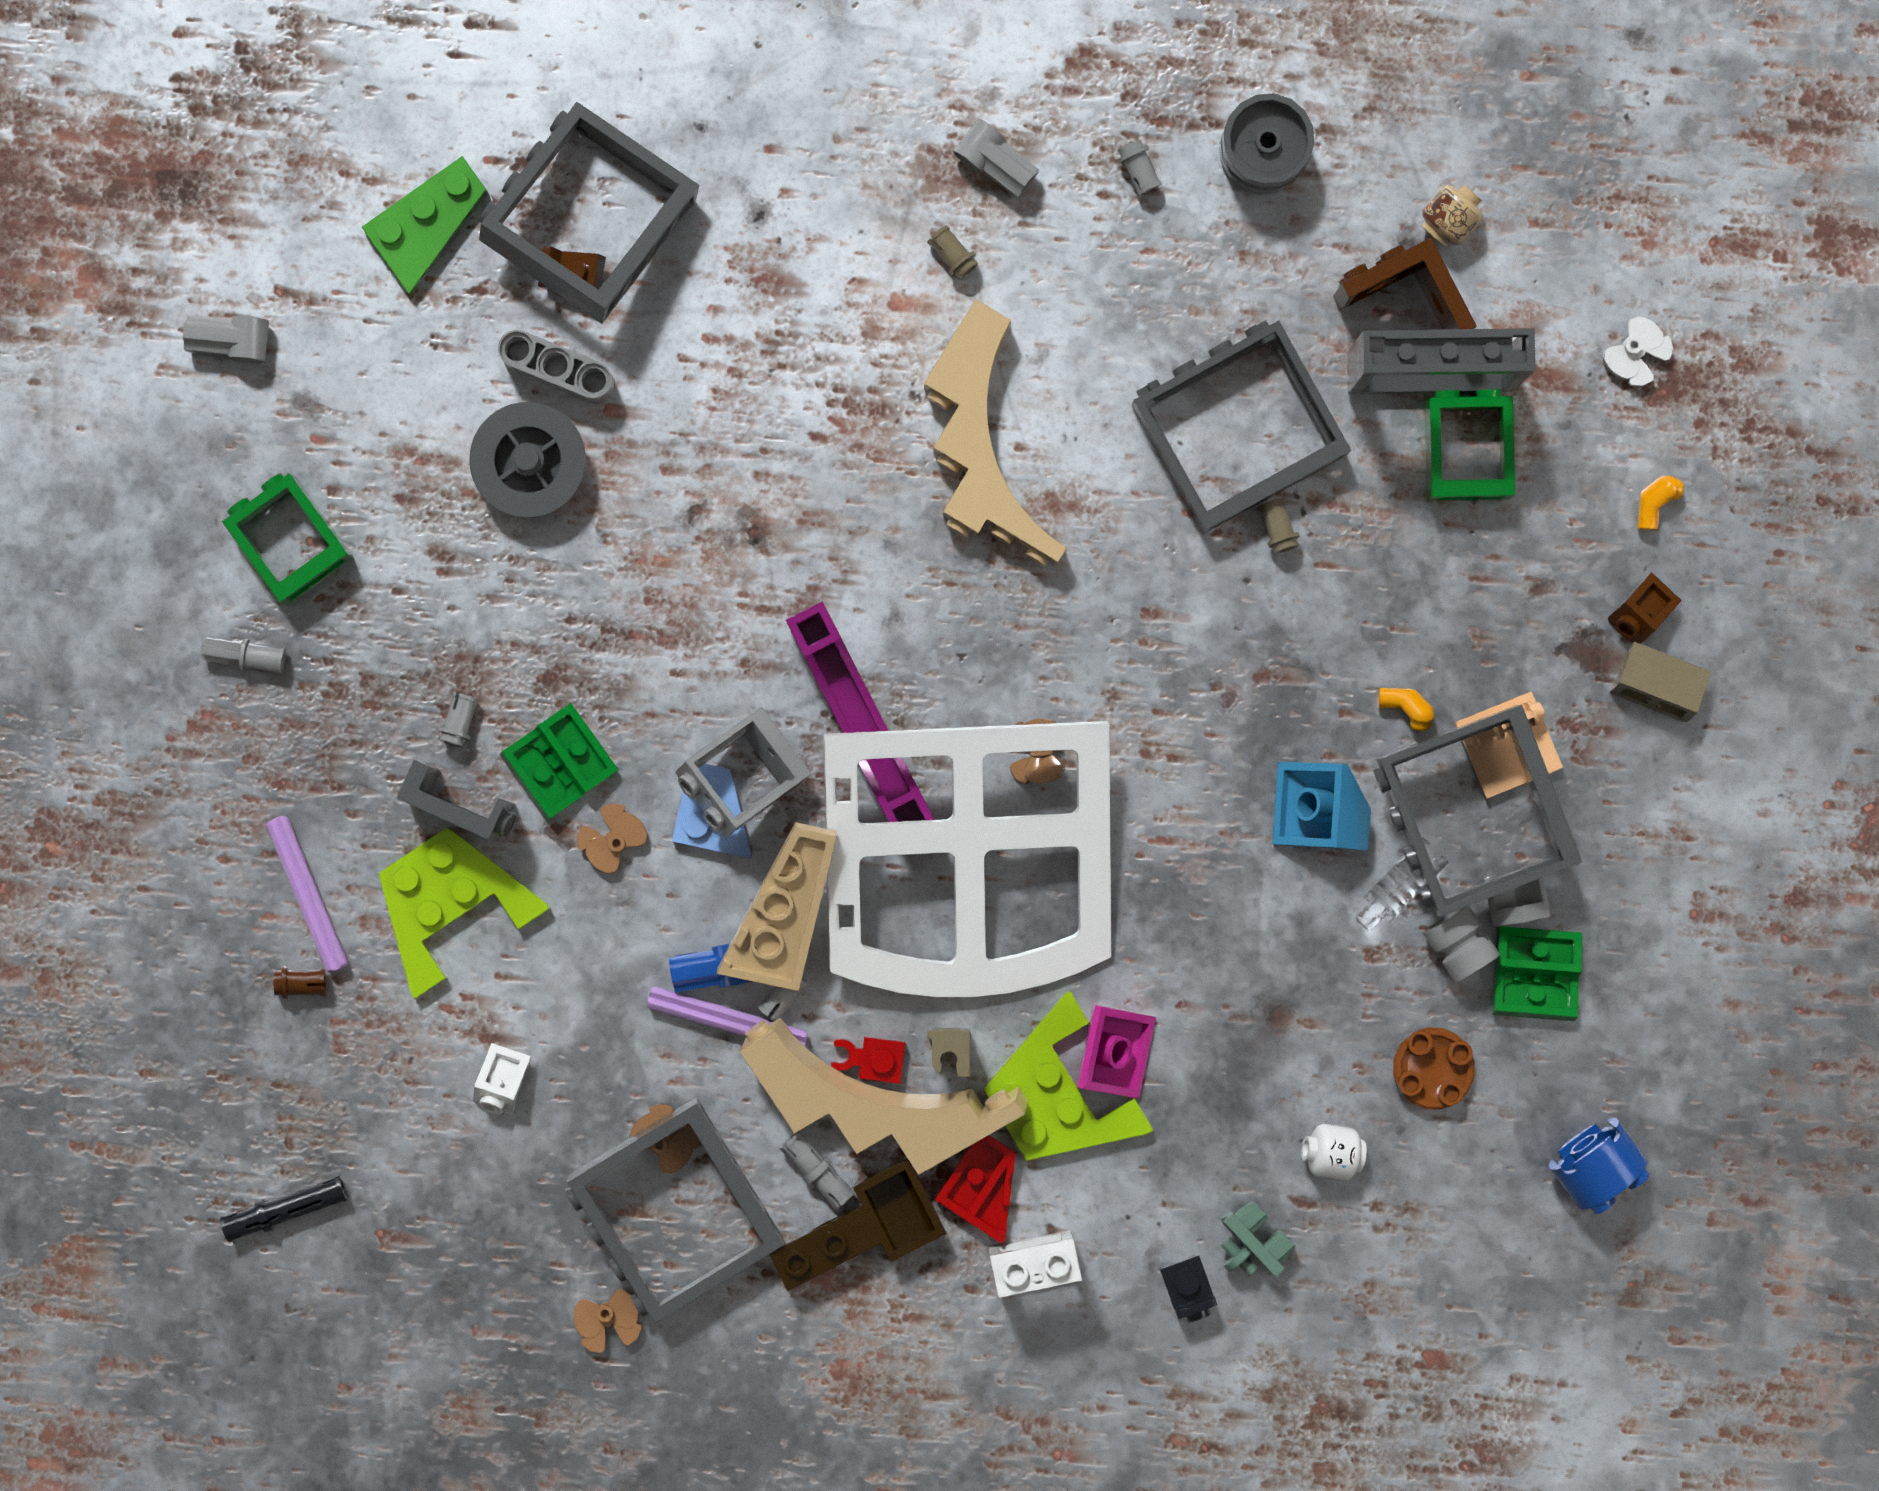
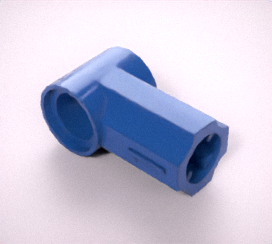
[669,944,753,993]

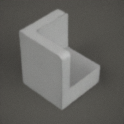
[1484,873,1551,927]

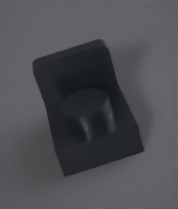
[1159,1254,1218,1323]

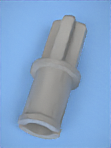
[201,637,286,674]

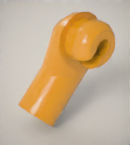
[1637,475,1684,531]
[1378,688,1435,732]

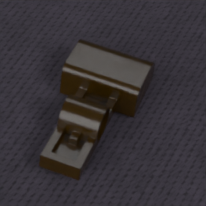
[769,1158,947,1291]

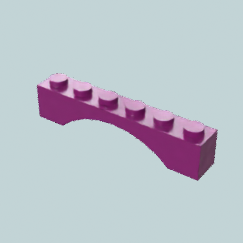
[785,601,935,822]

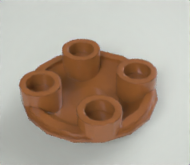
[1393,1027,1475,1110]

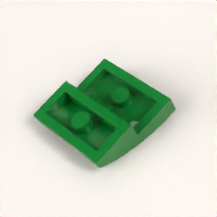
[500,703,619,822]
[1492,926,1582,1021]

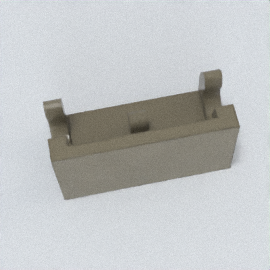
[1610,642,1712,723]
[927,1028,970,1077]

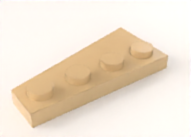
[717,822,837,991]

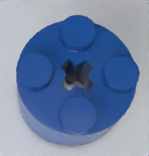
[1549,1118,1650,1214]

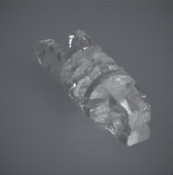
[1356,837,1449,932]

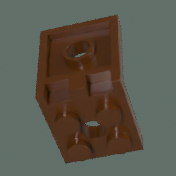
[1333,238,1477,330]

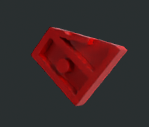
[935,1135,1016,1244]

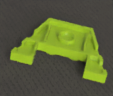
[378,827,551,999]
[983,990,1154,1161]

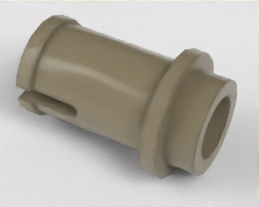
[927,225,978,280]
[1259,498,1300,554]

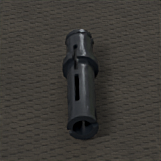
[220,1175,348,1242]

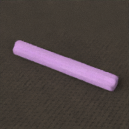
[266,816,348,972]
[647,986,808,1046]

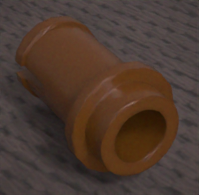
[273,966,326,999]

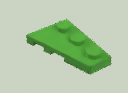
[362,156,488,296]

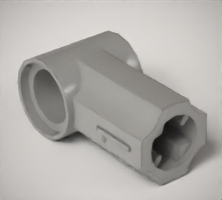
[953,119,1039,199]
[183,315,269,363]

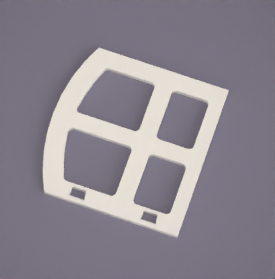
[823,721,1111,997]

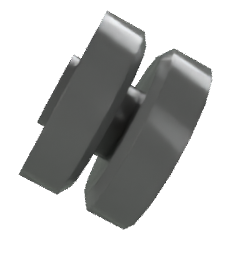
[1219,93,1314,194]

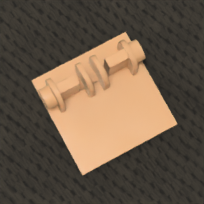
[1455,691,1563,799]

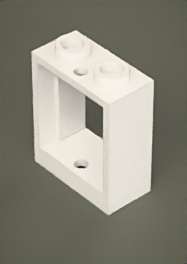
[989,1230,1082,1298]

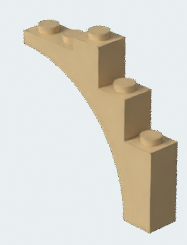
[924,299,1067,567]

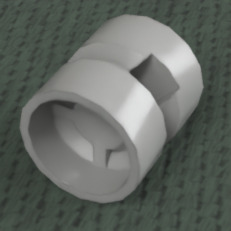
[1423,906,1500,983]

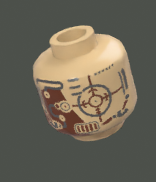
[1422,184,1483,247]

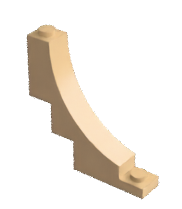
[739,1018,1028,1175]

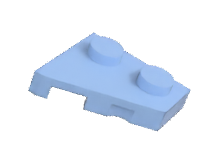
[672,764,752,859]

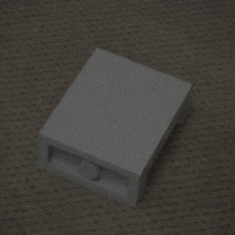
[397,760,517,841]

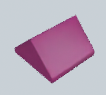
[1076,1004,1156,1099]

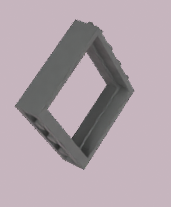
[478,102,700,324]
[1132,320,1352,534]
[1347,328,1536,394]
[1373,705,1582,917]
[565,1097,784,1324]

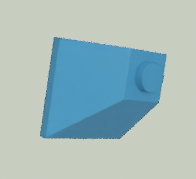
[1272,762,1371,851]

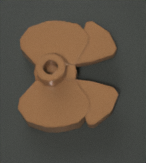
[1010,718,1065,784]
[577,803,648,873]
[629,1104,700,1174]
[573,1288,642,1353]

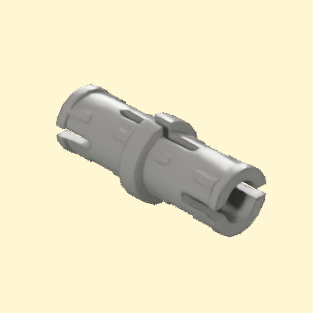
[779,1131,855,1210]

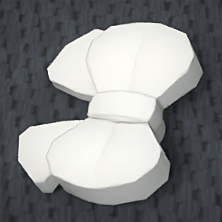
[1603,316,1673,386]

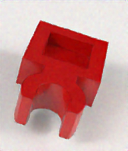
[831,1036,905,1084]

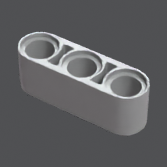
[498,330,615,404]

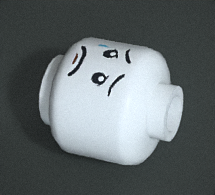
[1301,1124,1367,1181]

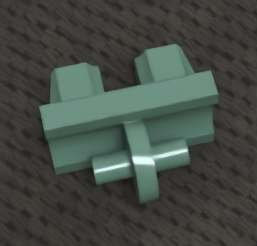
[1220,1201,1296,1277]

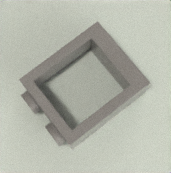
[675,707,812,839]

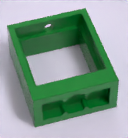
[1424,389,1515,501]
[222,473,354,605]

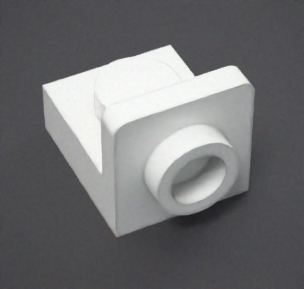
[473,1043,531,1115]

